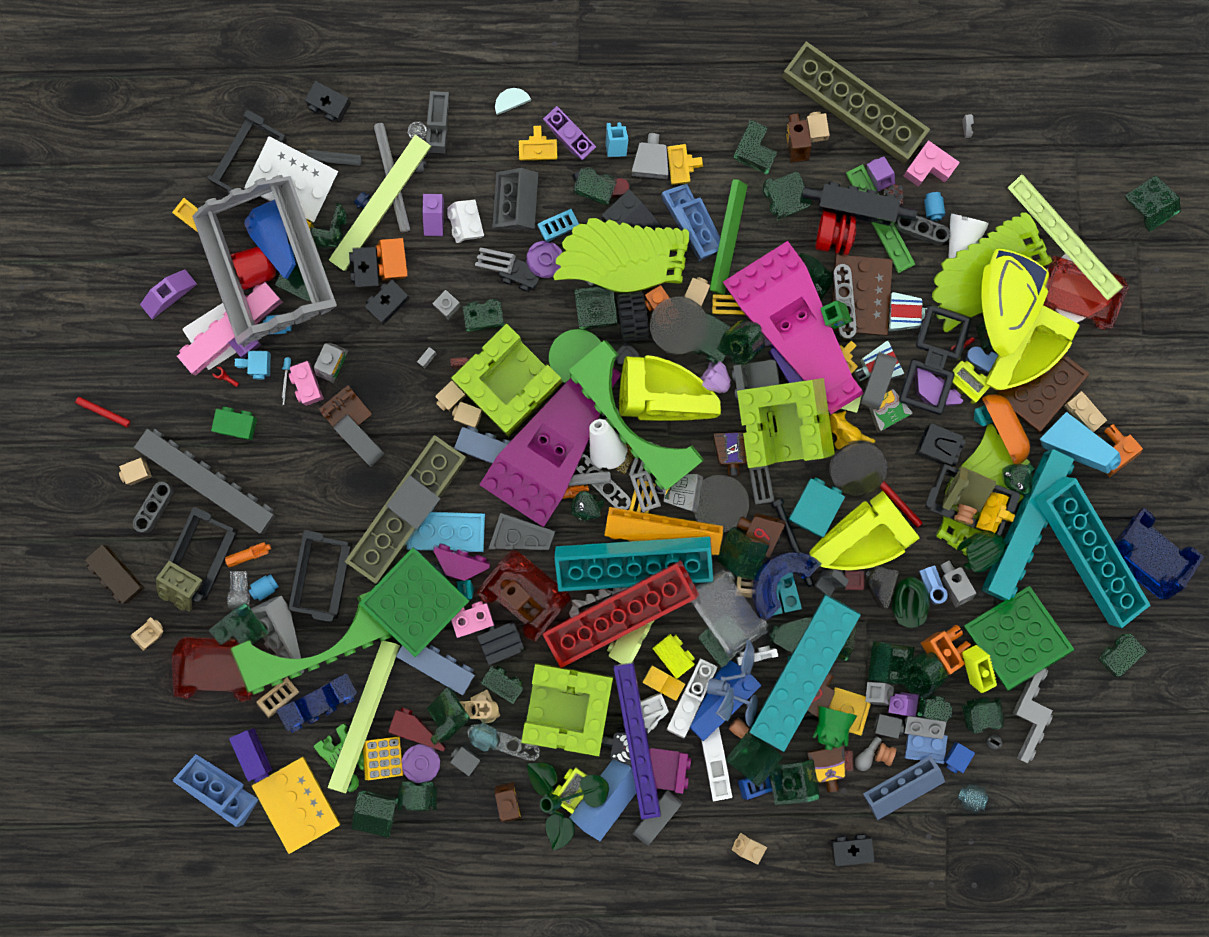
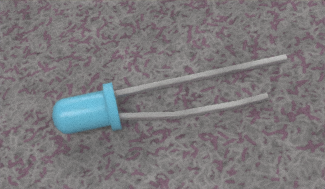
[282,357,291,405]

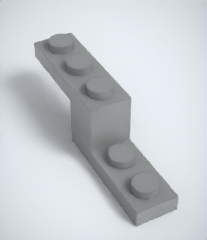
[1012,668,1053,763]

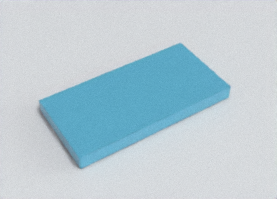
[407,512,485,552]

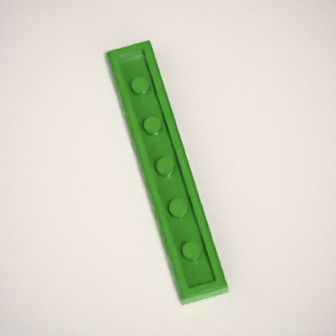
[846,164,915,273]
[710,179,748,295]

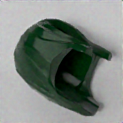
[957,531,1005,572]
[892,577,929,628]

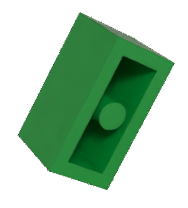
[211,407,257,441]

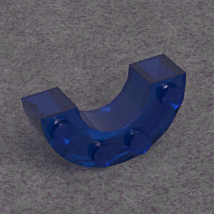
[752,552,822,620]
[276,673,357,733]

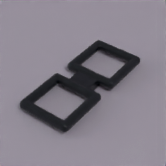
[899,305,972,415]

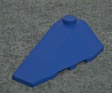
[244,199,296,279]

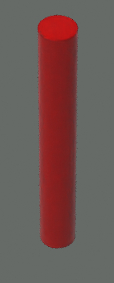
[75,397,131,427]
[878,480,923,528]

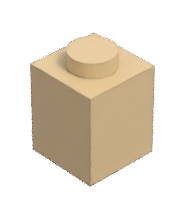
[806,112,830,142]
[683,277,710,309]
[435,381,466,412]
[452,402,483,429]
[119,458,152,485]

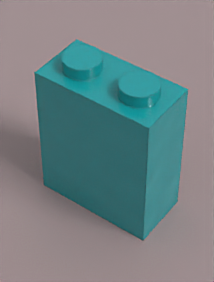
[788,477,845,538]

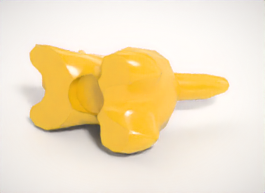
[830,411,875,451]

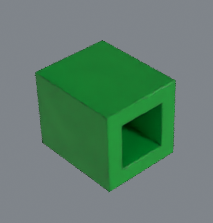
[820,300,852,329]

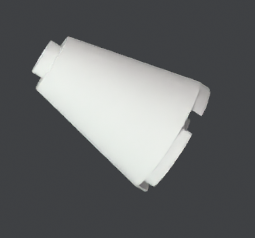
[948,214,989,258]
[589,419,628,469]

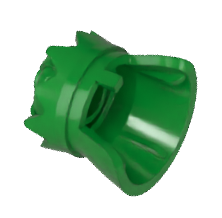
[813,706,858,750]

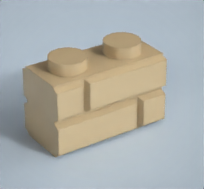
[1063,391,1107,432]

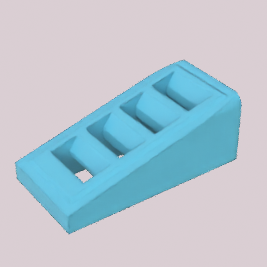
[537,209,579,242]

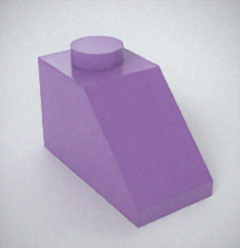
[423,194,444,236]

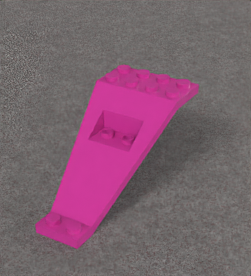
[723,241,864,414]

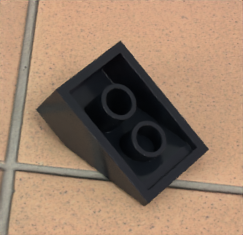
[602,189,664,231]

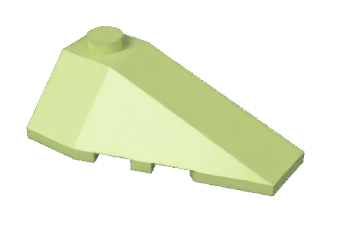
[607,621,654,664]

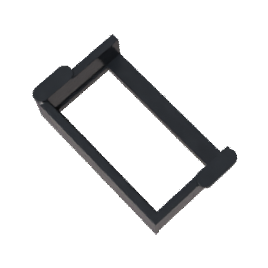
[207,110,287,204]
[924,464,1020,536]
[169,507,238,602]
[288,531,352,622]

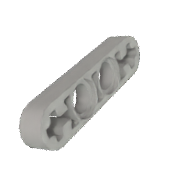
[833,264,857,339]
[576,454,631,510]

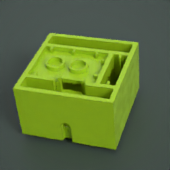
[452,323,562,437]
[737,378,835,468]
[521,663,613,756]

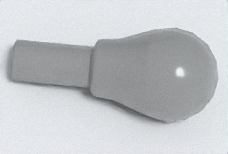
[855,736,882,771]

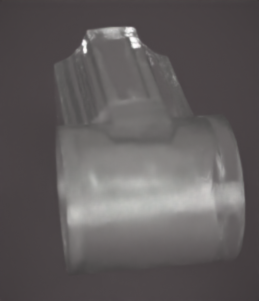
[227,571,250,609]

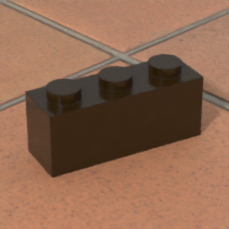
[85,545,145,603]

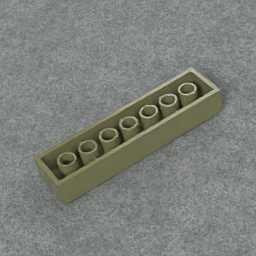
[782,41,930,165]
[345,435,467,584]

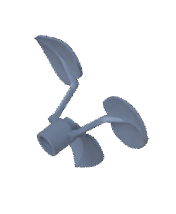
[707,639,758,727]

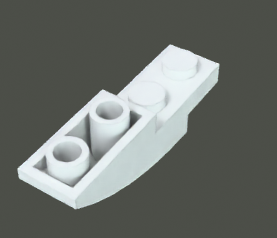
[666,659,718,739]
[701,727,732,801]

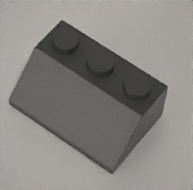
[492,168,538,230]

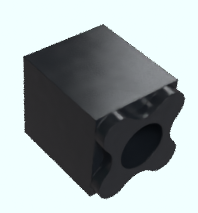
[915,423,966,467]
[477,622,526,665]

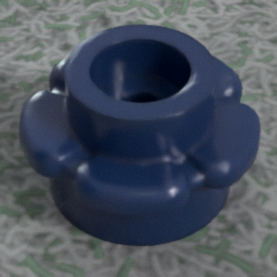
[354,192,370,209]

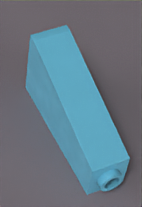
[1040,412,1121,474]

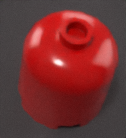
[231,247,276,291]

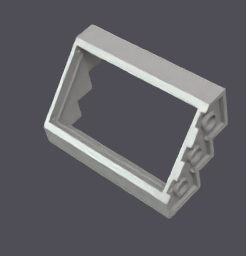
[192,175,337,345]

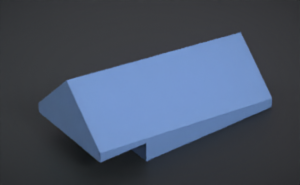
[661,184,720,261]
[173,754,259,827]
[569,759,636,841]

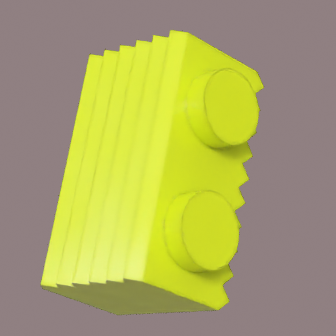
[652,634,695,679]
[962,645,997,693]

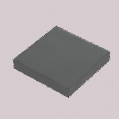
[386,475,441,530]

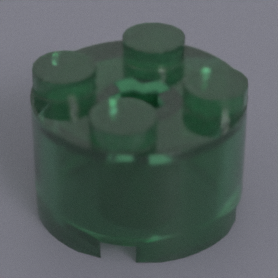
[720,320,765,365]
[901,652,948,698]
[961,697,1005,733]
[398,782,438,811]

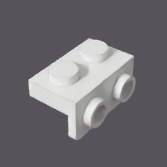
[447,200,484,243]

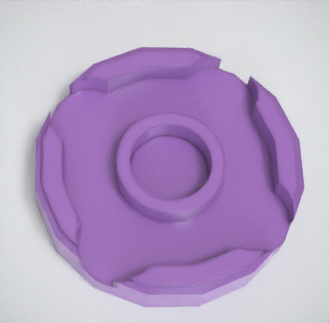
[526,241,563,278]
[402,744,440,783]

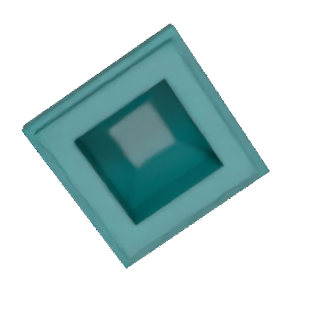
[974,405,993,426]
[457,580,475,599]

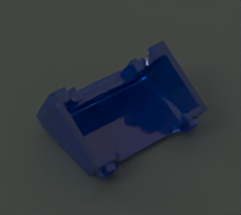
[1114,508,1204,600]

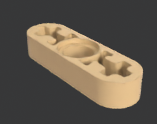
[450,701,499,719]

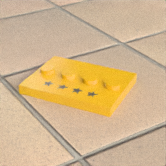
[252,757,341,854]

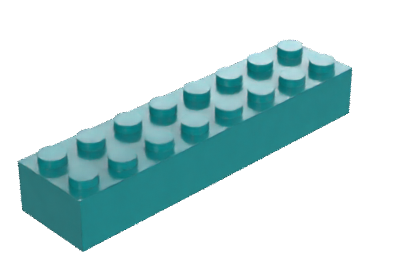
[981,449,1074,600]
[1035,477,1150,628]
[555,537,713,592]
[750,594,860,752]

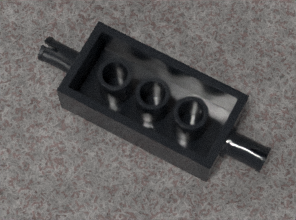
[802,182,917,227]

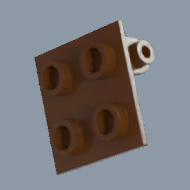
[319,385,372,439]

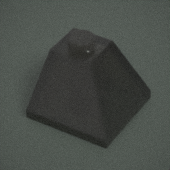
[864,566,899,609]

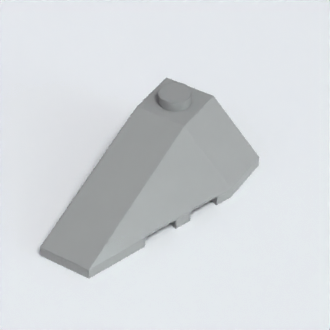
[244,596,304,674]

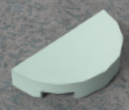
[495,88,531,115]

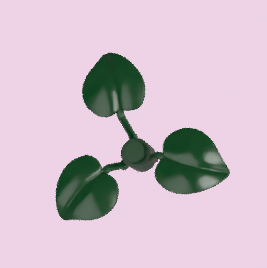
[527,762,609,850]

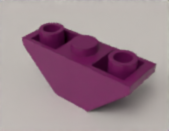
[433,543,490,581]

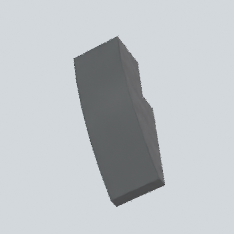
[426,91,449,154]

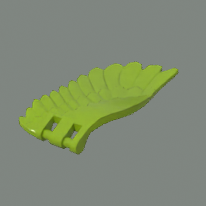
[932,212,1052,332]
[553,218,689,293]
[936,424,1032,556]

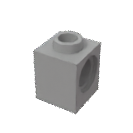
[433,290,461,320]
[865,682,894,706]

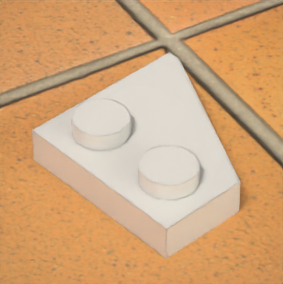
[736,646,778,665]
[641,693,669,733]

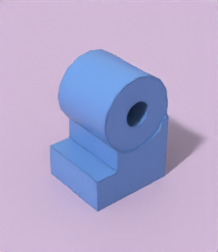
[965,347,998,374]

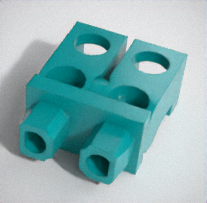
[757,562,802,617]

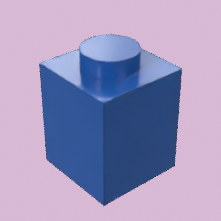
[944,742,975,773]

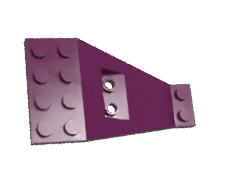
[479,368,622,527]

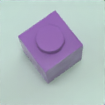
[867,157,895,191]

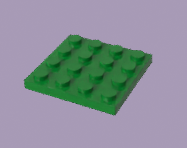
[359,547,470,657]
[964,586,1074,691]

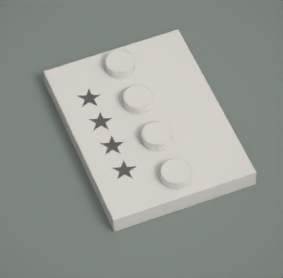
[244,136,338,223]

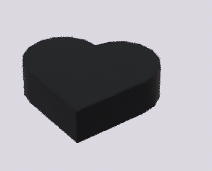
[615,342,639,365]

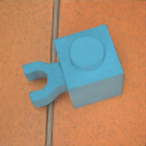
[605,123,628,157]
[235,351,271,380]

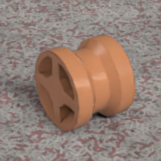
[954,504,977,525]
[875,743,896,766]

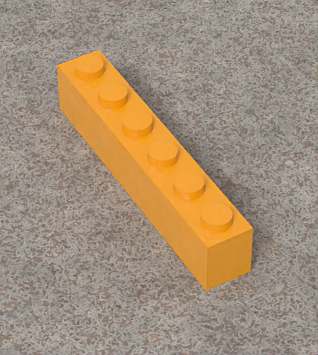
[605,507,723,555]

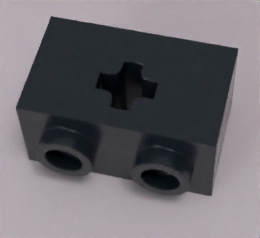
[304,81,351,122]
[349,246,378,287]
[365,280,410,325]
[831,834,875,866]

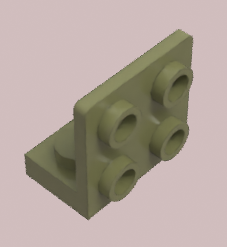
[942,466,996,512]
[156,561,202,612]

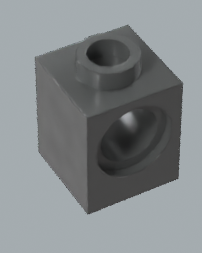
[873,713,904,739]
[450,746,481,776]

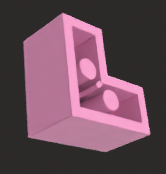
[903,140,960,187]

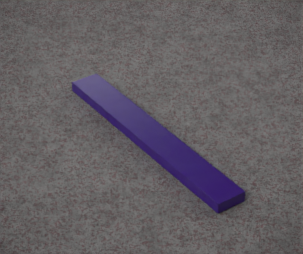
[614,662,661,819]

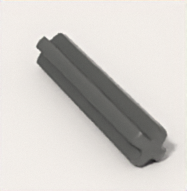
[306,150,362,166]

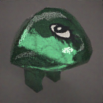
[1002,463,1035,495]
[571,491,605,521]

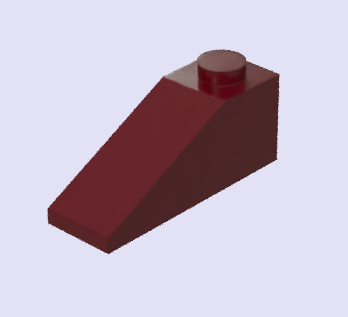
[388,707,446,751]

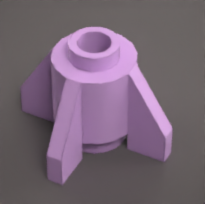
[700,360,731,394]

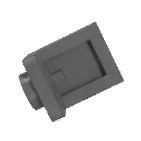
[815,569,849,596]

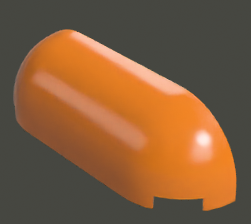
[982,394,1030,466]

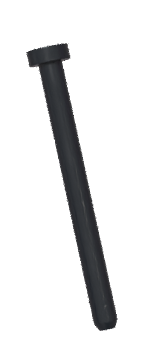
[770,498,814,587]

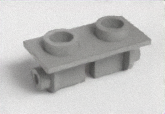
[904,716,946,739]

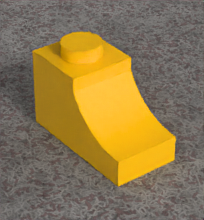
[642,665,685,701]

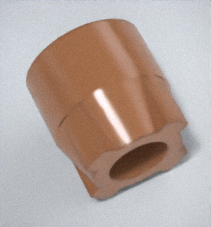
[728,717,749,738]

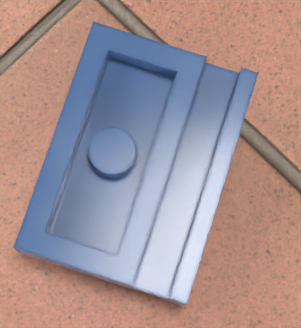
[905,734,948,764]

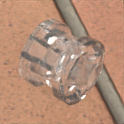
[408,122,427,141]

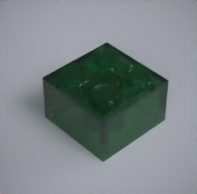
[575,286,618,330]
[769,759,820,805]

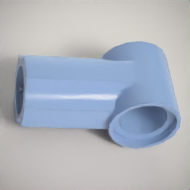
[919,565,948,605]

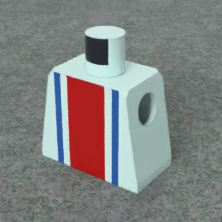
[888,293,927,331]
[854,341,904,382]

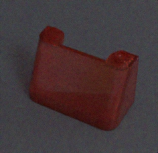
[1043,256,1129,330]
[476,550,571,642]
[172,638,255,701]

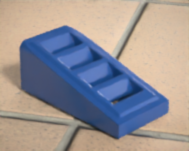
[738,769,782,800]

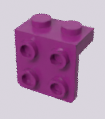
[649,748,691,794]

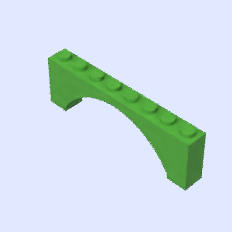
[569,340,704,491]
[230,592,391,694]

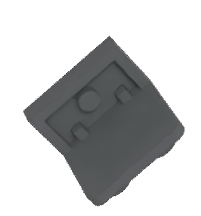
[732,360,780,400]

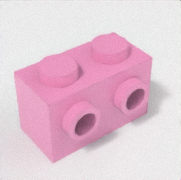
[289,361,324,406]
[451,601,495,638]

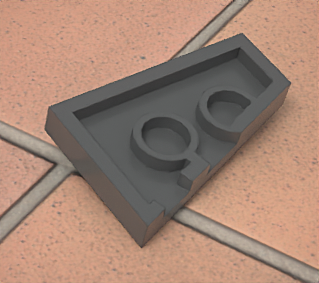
[489,512,555,550]

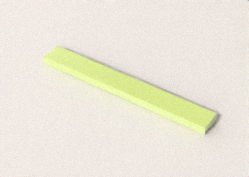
[329,135,432,271]
[1008,174,1123,300]
[328,641,400,794]

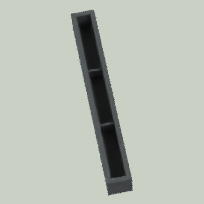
[134,428,277,535]

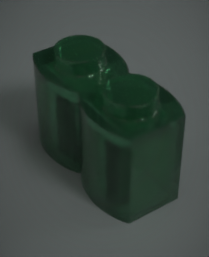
[573,167,617,206]

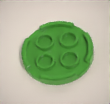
[549,329,601,383]

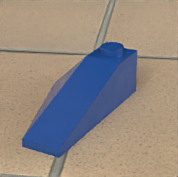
[690,660,761,741]

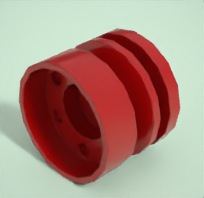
[815,210,856,256]

